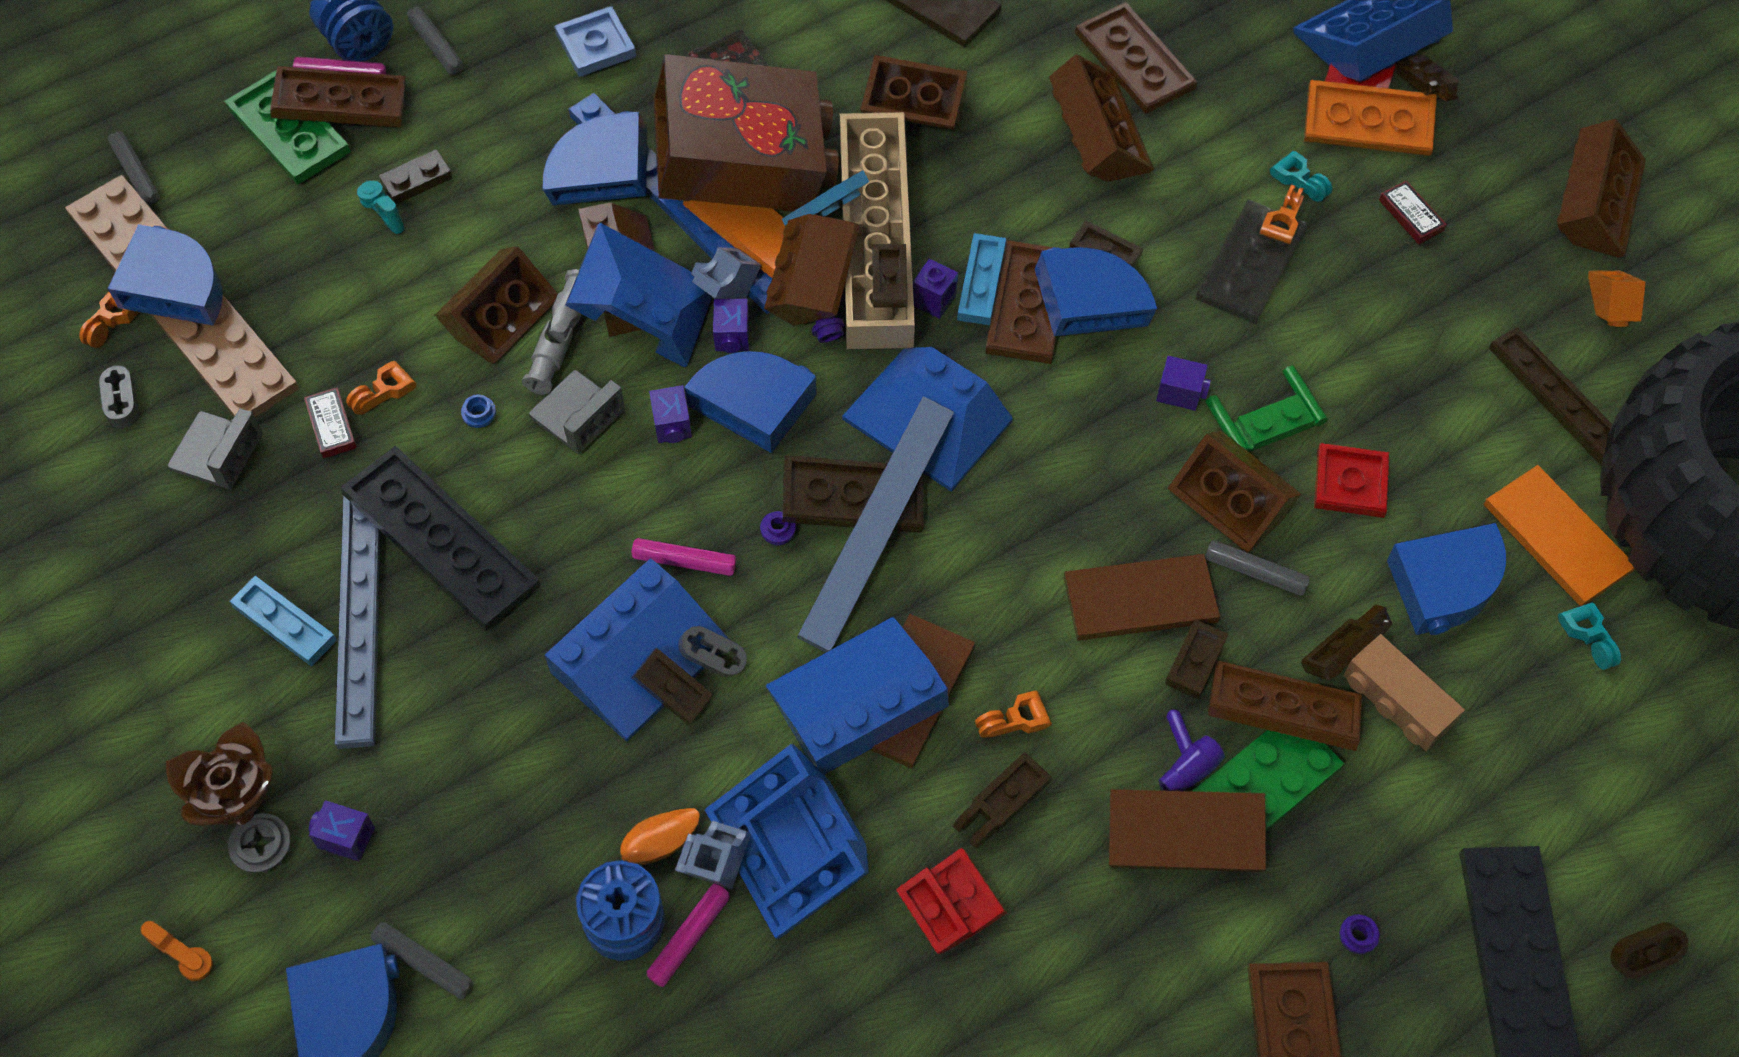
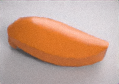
[620,808,700,864]

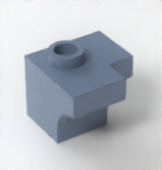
[691,247,761,299]
[676,821,751,889]

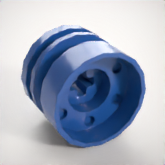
[309,0,394,62]
[576,860,665,961]

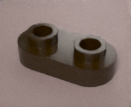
[1611,922,1689,979]

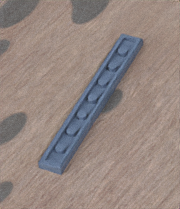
[797,396,954,653]
[335,496,381,749]

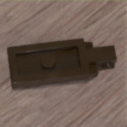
[1397,55,1459,102]
[1301,605,1393,680]

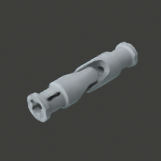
[522,269,582,395]

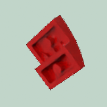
[896,848,1007,955]

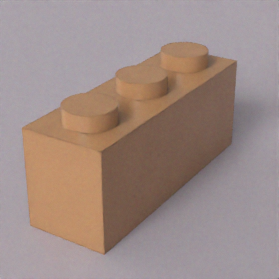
[1343,634,1465,751]

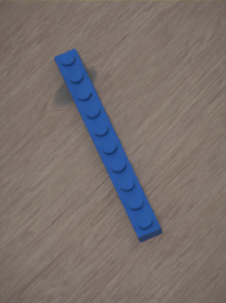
[569,93,772,314]

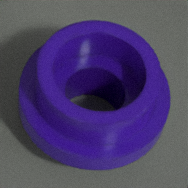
[811,316,845,343]
[760,511,796,545]
[1339,914,1380,954]

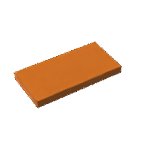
[1304,80,1437,156]
[683,200,785,278]
[1483,465,1635,606]

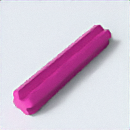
[293,57,386,74]
[632,538,736,576]
[647,884,730,987]

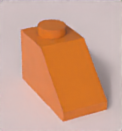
[1588,271,1646,327]

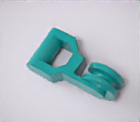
[1269,151,1332,202]
[357,181,405,234]
[1558,602,1621,670]

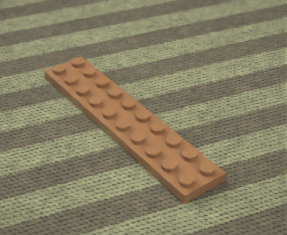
[65,174,299,417]

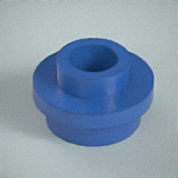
[461,394,496,428]

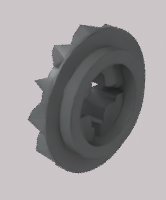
[228,814,292,874]

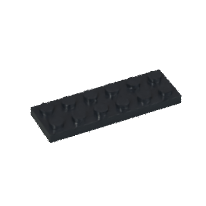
[341,446,540,631]
[1459,846,1581,1057]

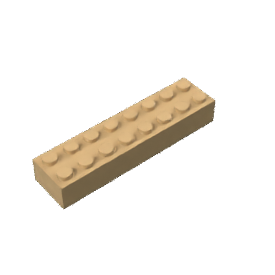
[840,112,915,349]

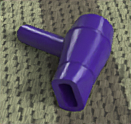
[1159,709,1225,791]

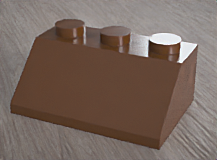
[861,55,967,130]
[764,214,860,326]
[435,246,558,364]
[1167,431,1302,553]

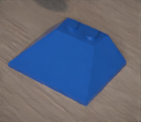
[565,223,712,368]
[842,347,1013,492]
[705,744,869,939]

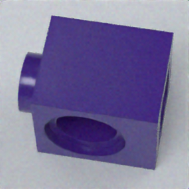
[913,259,958,319]

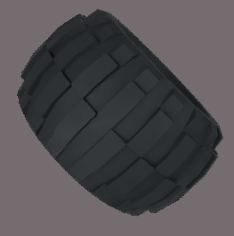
[1600,322,1739,630]

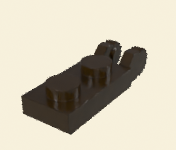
[953,752,1052,849]

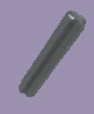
[407,6,463,75]
[107,131,160,206]
[1205,540,1310,595]
[371,922,474,999]

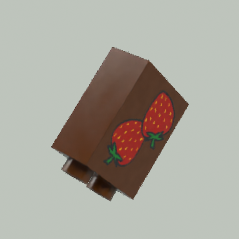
[653,54,838,211]

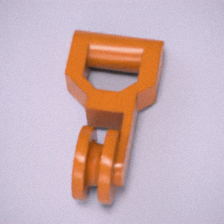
[1259,184,1305,244]
[79,292,139,348]
[346,361,417,415]
[975,691,1052,738]
[141,921,213,981]

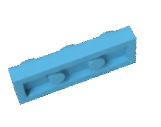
[782,170,870,226]
[957,233,1006,326]
[229,576,337,667]

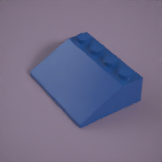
[1293,0,1453,81]
[545,558,730,742]
[766,617,949,774]

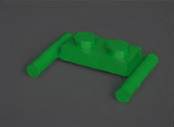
[1205,365,1328,452]

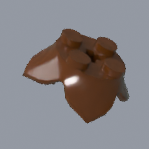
[166,722,273,826]

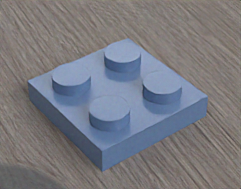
[555,6,636,77]

